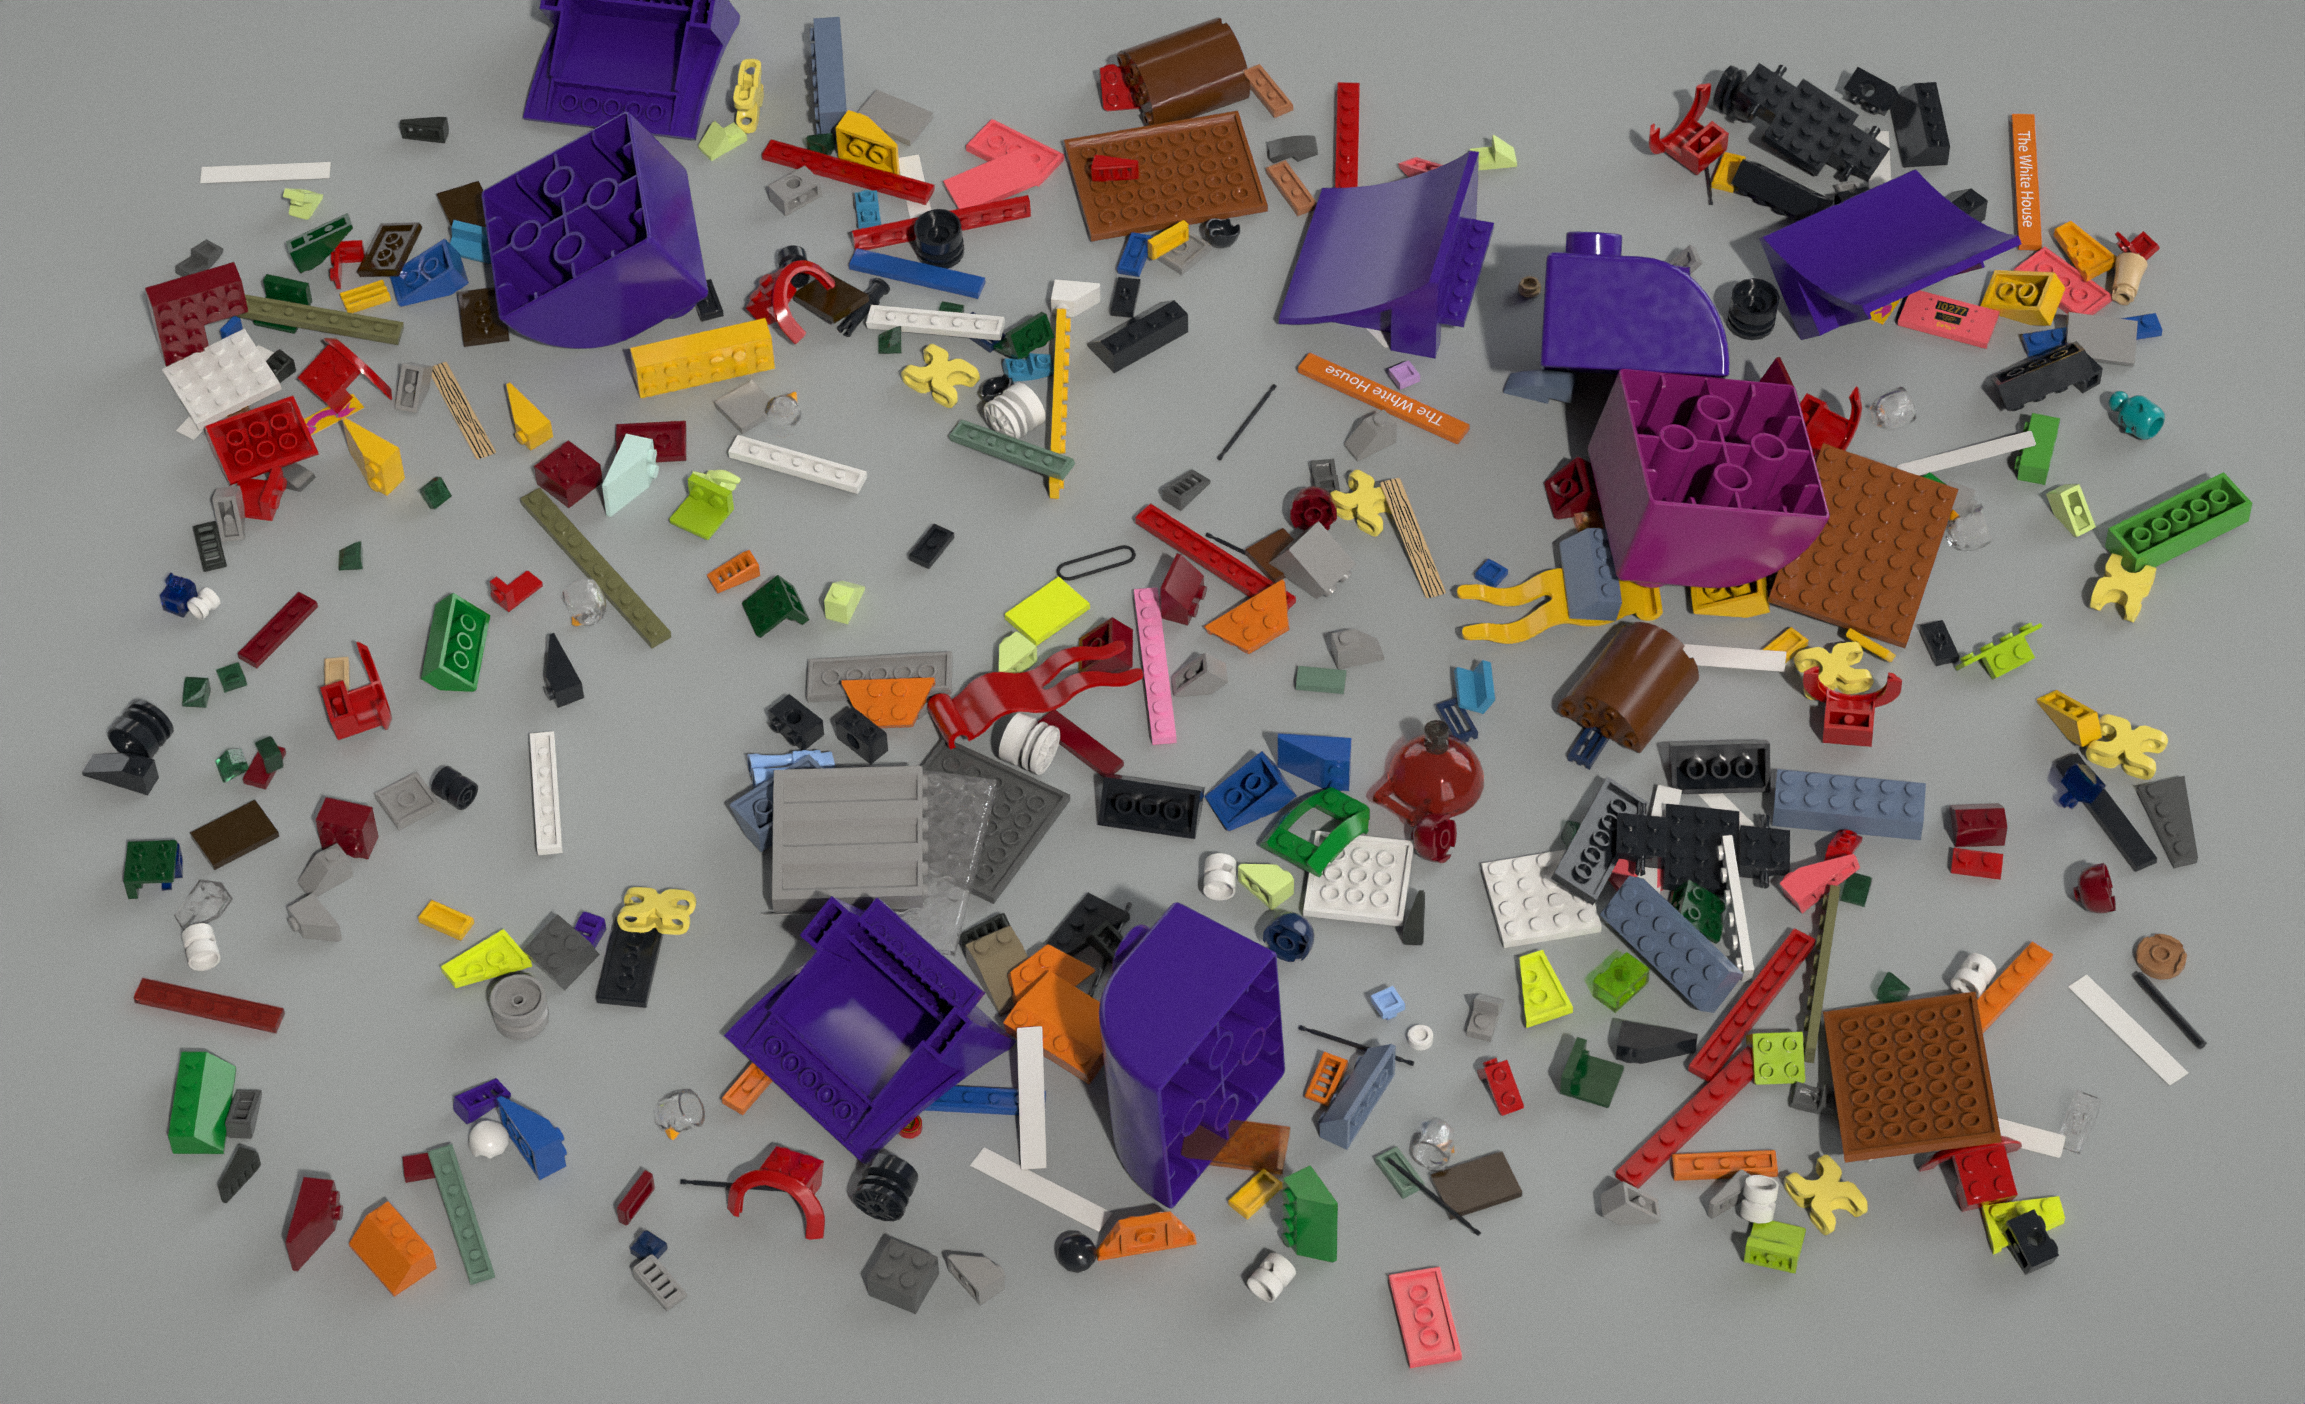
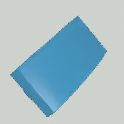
[855,190,881,229]
[1002,353,1054,382]

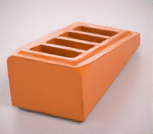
[707,550,760,594]
[1305,1052,1348,1107]

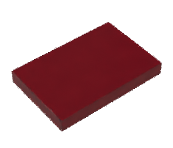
[616,421,687,462]

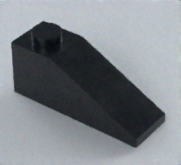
[544,633,584,708]
[82,753,159,796]
[1616,1020,1698,1064]

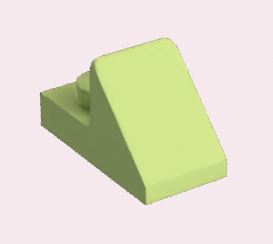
[698,121,747,161]
[1470,135,1517,170]
[283,188,323,220]

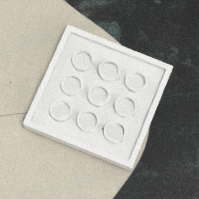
[162,329,282,430]
[1303,831,1414,927]
[1481,850,1602,948]

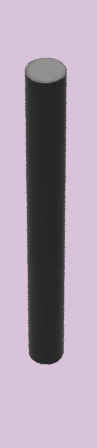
[2134,972,2207,1049]

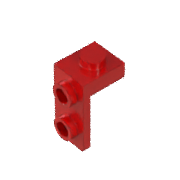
[2115,231,2160,261]
[330,240,365,289]
[489,571,543,612]
[1824,830,1863,861]
[1476,1058,1524,1116]

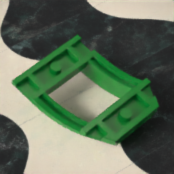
[1260,787,1370,878]

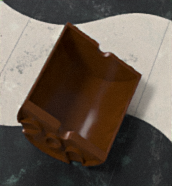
[1117,17,1250,126]
[1556,622,1699,753]

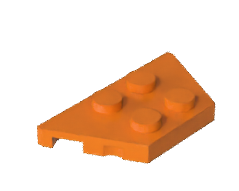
[1204,579,1290,654]
[842,677,935,728]
[1008,944,1096,1005]
[1096,1211,1197,1261]

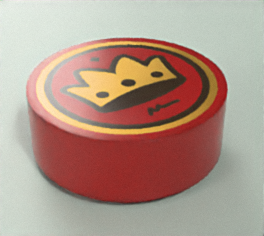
[898,1115,923,1139]

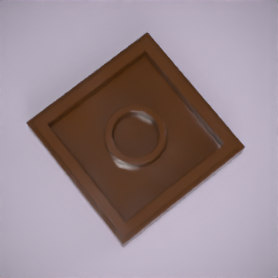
[1245,528,1294,583]

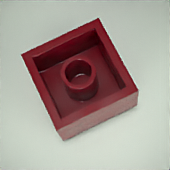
[534,440,603,508]
[316,797,379,860]

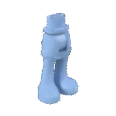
[747,750,835,789]

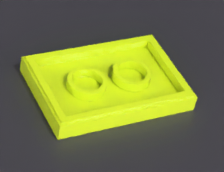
[1005,576,1090,646]

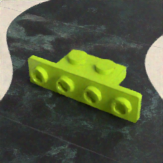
[1955,622,2043,680]

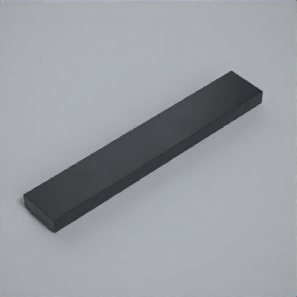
[2056,753,2157,872]

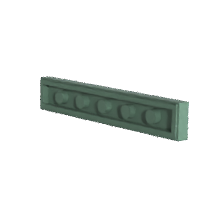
[949,419,1075,481]
[427,1144,495,1285]

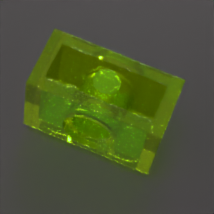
[1592,952,1650,1013]

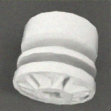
[984,382,1046,439]
[999,712,1060,775]

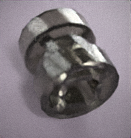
[1424,720,1449,755]

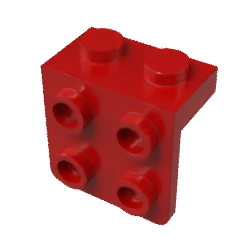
[1099,64,1142,112]
[237,467,287,521]

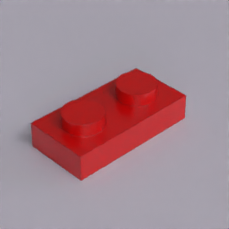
[1951,848,2004,880]

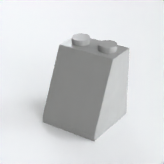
[1269,521,1356,599]

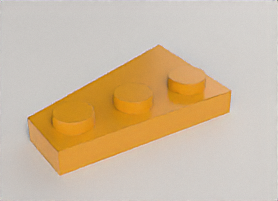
[2053,221,2117,282]

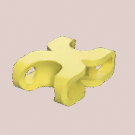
[733,59,764,133]
[901,344,980,408]
[1330,469,1392,537]
[2090,553,2157,623]
[1794,642,1874,700]
[2086,714,2168,780]
[617,887,697,935]
[1784,1154,1868,1235]

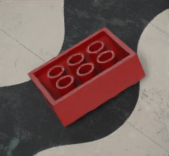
[205,396,319,486]

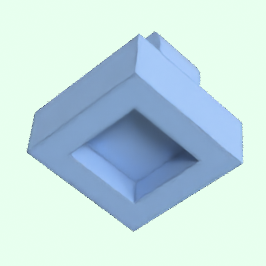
[1371,986,1405,1020]

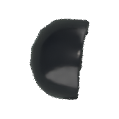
[1204,218,1240,248]
[980,374,1014,403]
[1057,1233,1096,1273]

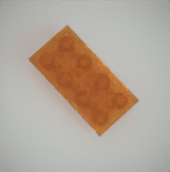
[1181,1120,1291,1175]

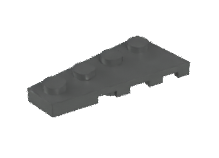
[2137,776,2198,868]

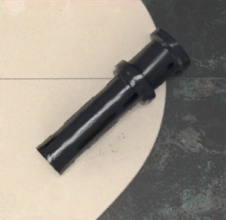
[838,278,890,337]

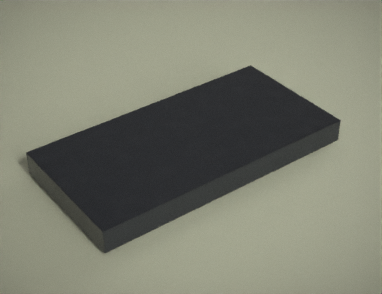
[596,917,664,1008]

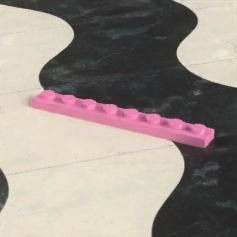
[1134,587,1177,745]

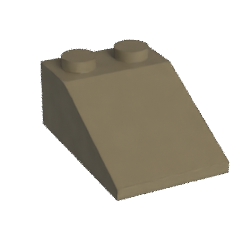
[965,926,1028,1016]

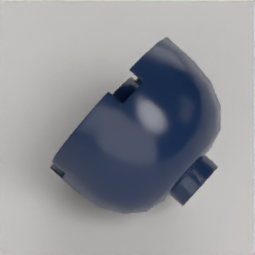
[1263,912,1315,962]

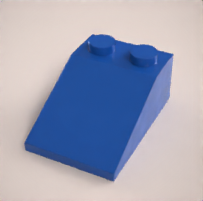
[390,238,469,307]
[1278,733,1352,791]
[1205,751,1297,831]
[497,1096,567,1181]

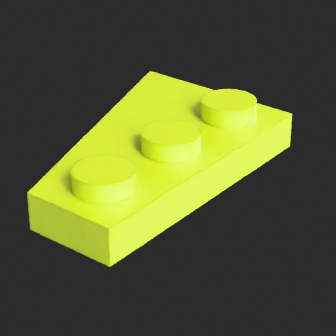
[441,929,532,988]
[1519,950,1573,1028]
[1981,1196,2065,1255]

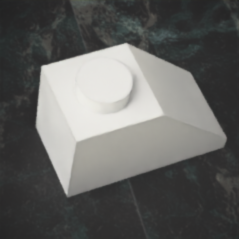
[1051,279,1101,317]

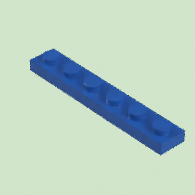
[2022,313,2163,357]

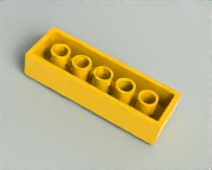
[630,318,775,399]

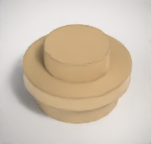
[1518,276,1541,298]

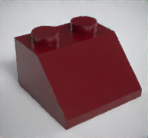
[1544,456,1601,520]
[1160,553,1207,626]
[1078,617,1133,673]
[1949,803,2008,847]

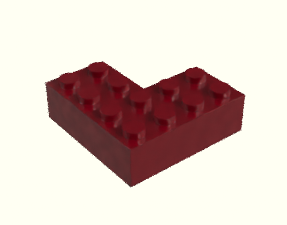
[145,262,248,367]

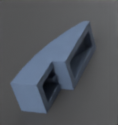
[1504,370,1578,404]

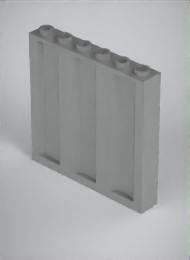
[772,766,929,912]

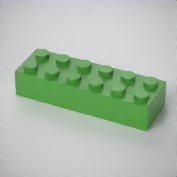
[2105,472,2253,573]

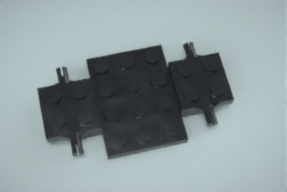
[1736,63,1890,182]
[1615,802,1790,896]

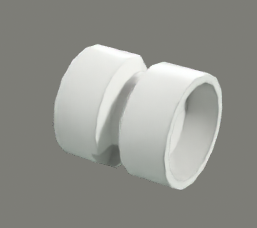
[1204,853,1236,900]
[181,923,221,971]
[1951,953,1996,999]
[1740,1175,1779,1223]
[1247,1253,1296,1303]

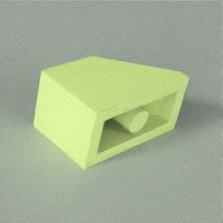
[2046,484,2096,537]
[824,581,865,624]
[999,631,1038,673]
[1238,864,1294,910]

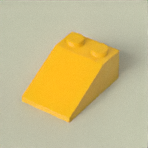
[836,110,900,175]
[1980,270,2065,326]
[343,418,405,496]
[1691,577,1770,618]

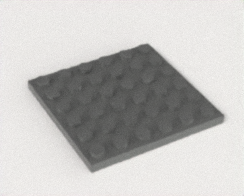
[922,739,1070,904]

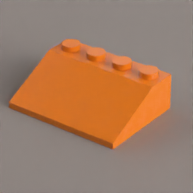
[1003,971,1104,1085]

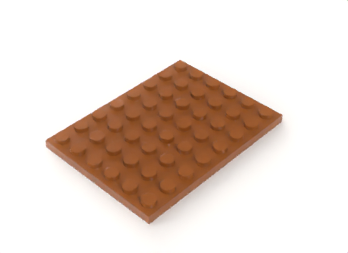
[1064,111,1268,242]
[1768,443,1959,648]
[1823,992,2002,1163]

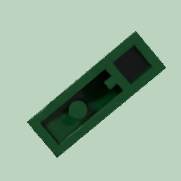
[286,213,353,273]

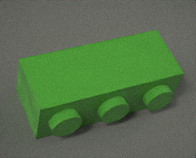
[2015,413,2060,485]

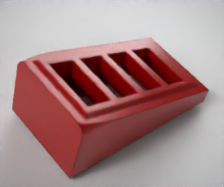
[1091,155,1139,182]

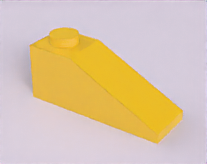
[506,382,553,451]
[2037,690,2102,747]

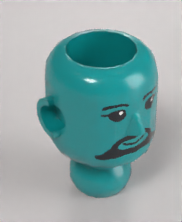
[2108,391,2165,440]

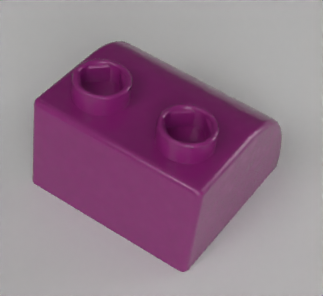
[1588,369,1830,588]

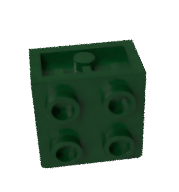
[253,274,313,334]
[993,312,1055,359]
[742,575,809,638]
[123,840,178,899]
[1669,880,1728,944]
[1560,1037,1624,1108]

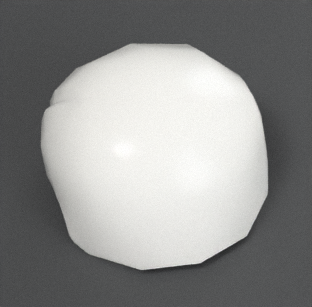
[468,1120,509,1159]

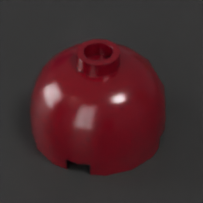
[1290,486,1337,531]
[1411,813,1457,863]
[2073,863,2116,914]

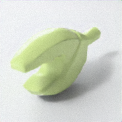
[692,470,741,491]

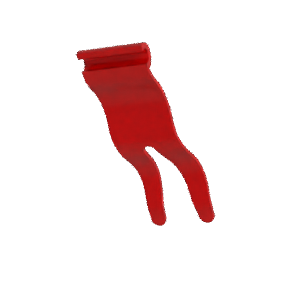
[927,640,1144,749]

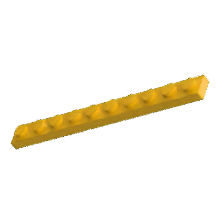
[1049,309,1071,499]

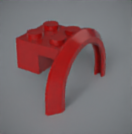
[1649,83,1729,175]
[746,260,835,344]
[297,338,392,414]
[1800,386,1862,463]
[320,642,392,740]
[1803,666,1902,747]
[1918,1136,2022,1212]
[727,1146,825,1240]

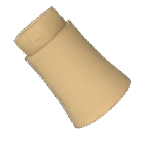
[2112,253,2148,305]

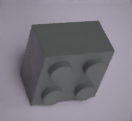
[523,914,600,991]
[867,1239,939,1314]

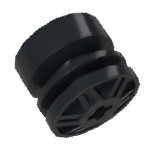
[1713,65,1756,122]
[914,209,965,269]
[1727,278,1780,340]
[108,699,174,759]
[853,1154,919,1222]

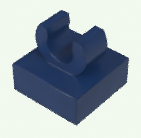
[630,1230,668,1261]

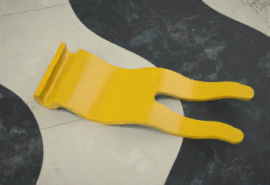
[1457,568,1663,644]

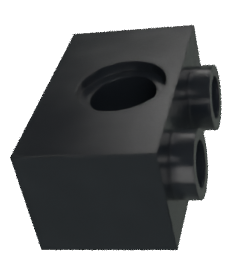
[1843,67,1899,116]
[768,694,824,750]
[835,707,888,765]
[2001,1209,2059,1275]

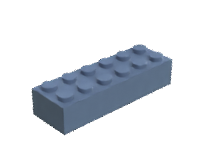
[810,17,847,145]
[1772,769,1926,840]
[1600,876,1744,1013]

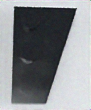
[1046,892,1130,957]

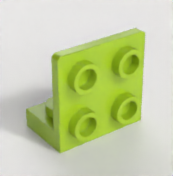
[669,473,734,540]
[1746,1032,1805,1085]
[1744,1221,1806,1274]

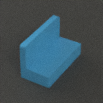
[450,220,491,264]
[1454,660,1495,714]

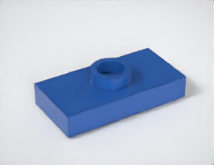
[1117,232,1153,277]

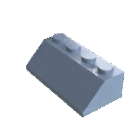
[1559,528,1622,621]
[730,755,823,852]
[1318,1044,1396,1150]

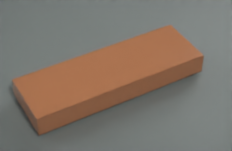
[1244,64,1293,118]
[1266,160,1317,217]

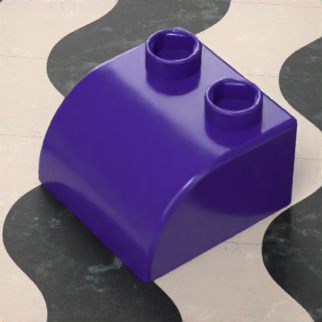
[482,112,708,349]
[1540,231,1729,378]
[1099,902,1285,1209]

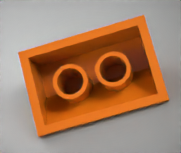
[349,1201,437,1297]

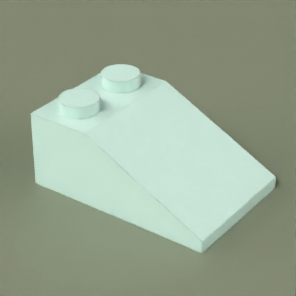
[602,434,659,517]

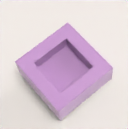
[1389,360,1420,390]

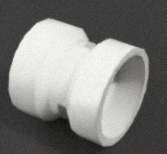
[187,587,221,620]

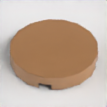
[2135,934,2187,980]

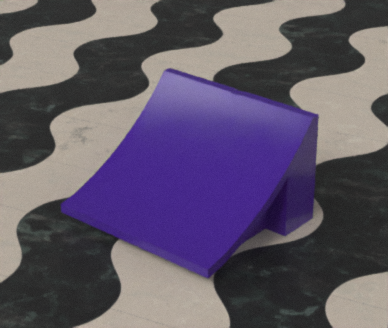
[523,0,740,141]
[1279,150,1494,359]
[1759,169,2022,340]
[724,896,1017,1164]

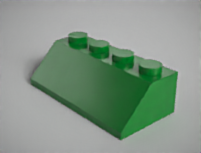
[421,593,491,692]
[168,1052,237,1154]
[1281,1165,1338,1263]

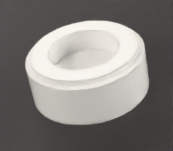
[1408,1025,1433,1051]

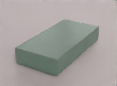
[1296,666,1347,694]
[1375,1146,1425,1199]

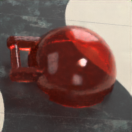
[1373,732,1484,827]

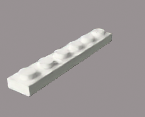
[866,305,1005,340]
[728,435,867,494]
[530,731,563,855]
[1717,835,1754,982]

